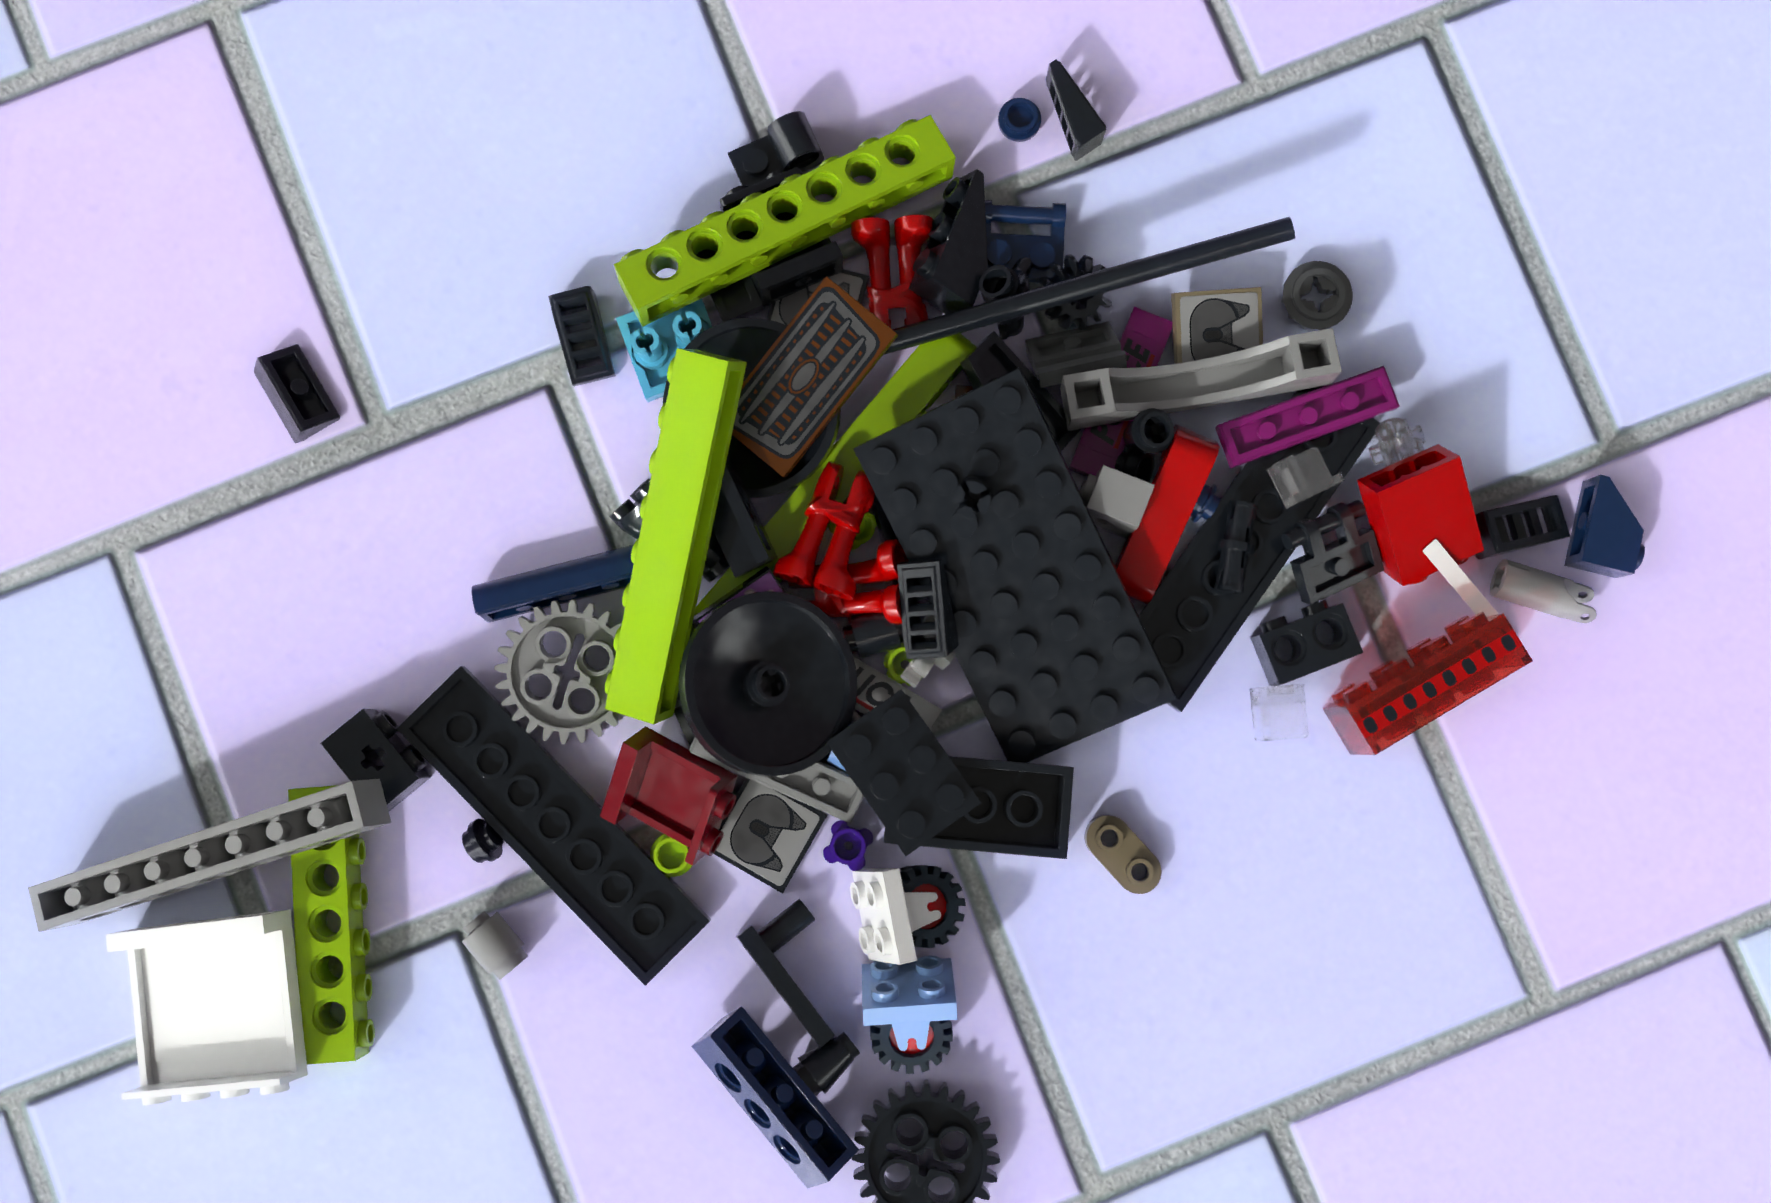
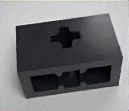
[320,709,431,811]

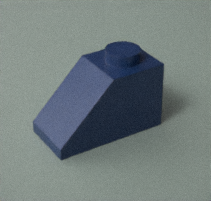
[1564,475,1645,578]

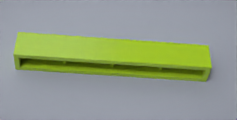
[605,348,747,725]

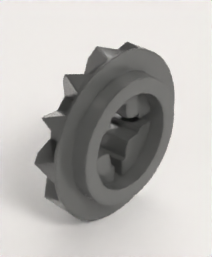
[1281,261,1353,330]

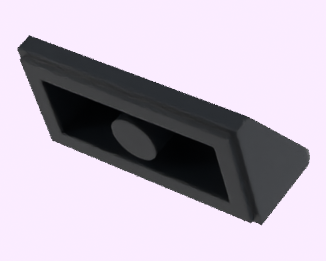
[254,344,340,443]

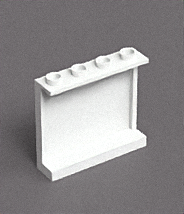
[105,909,308,1106]

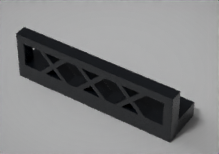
[712,451,778,578]

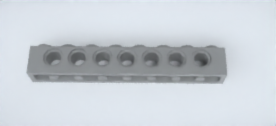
[28,779,391,932]

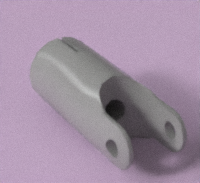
[1490,559,1597,623]

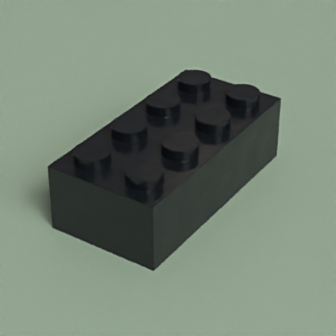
[884,756,1074,859]

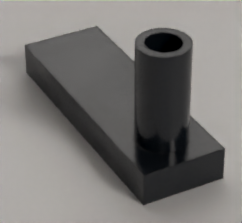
[736,899,835,1047]

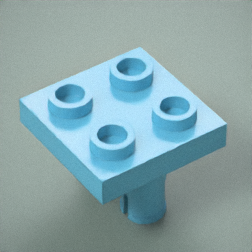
[616,299,713,402]

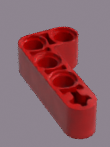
[1115,424,1220,604]

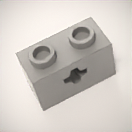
[1079,465,1155,538]

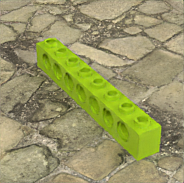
[614,115,956,327]

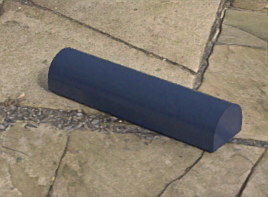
[471,544,634,623]

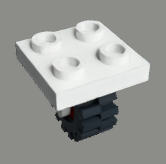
[850,865,966,965]

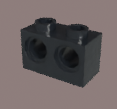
[1250,599,1363,687]

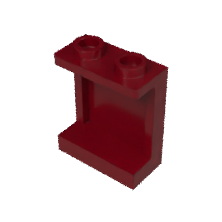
[600,726,738,866]

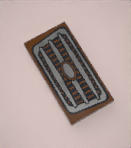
[732,276,899,477]

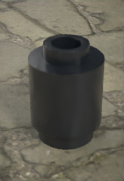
[843,613,904,659]

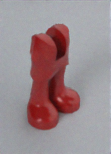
[851,215,933,328]
[773,461,875,600]
[788,539,908,625]

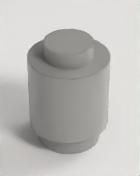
[462,911,528,980]

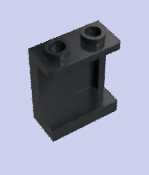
[719,167,843,306]

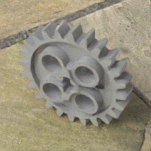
[494,599,622,744]

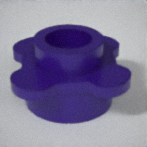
[823,820,873,871]

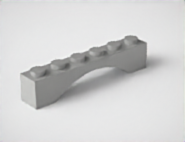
[1060,328,1342,431]

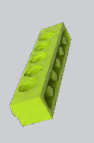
[288,785,375,1065]

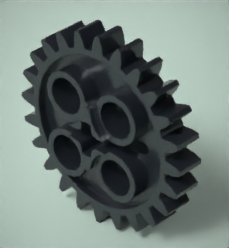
[852,1079,1000,1203]

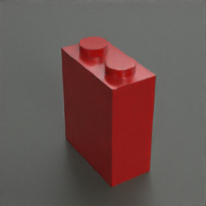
[1357,444,1484,586]

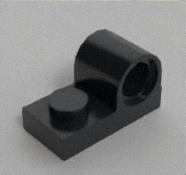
[728,111,824,187]

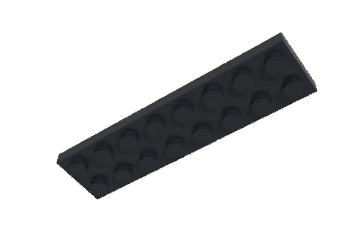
[1139,386,1382,712]
[397,666,712,986]

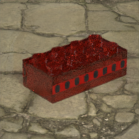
[1323,612,1533,755]

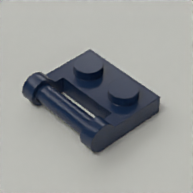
[985,200,1066,283]

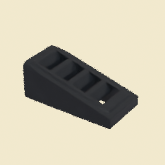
[1046,59,1106,161]
[548,286,616,387]
[1475,495,1570,560]
[897,559,959,659]

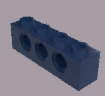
[691,1006,859,1189]

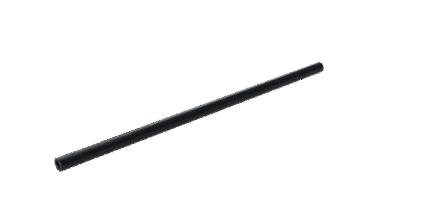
[884,216,1295,355]

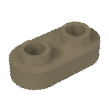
[1084,815,1162,894]

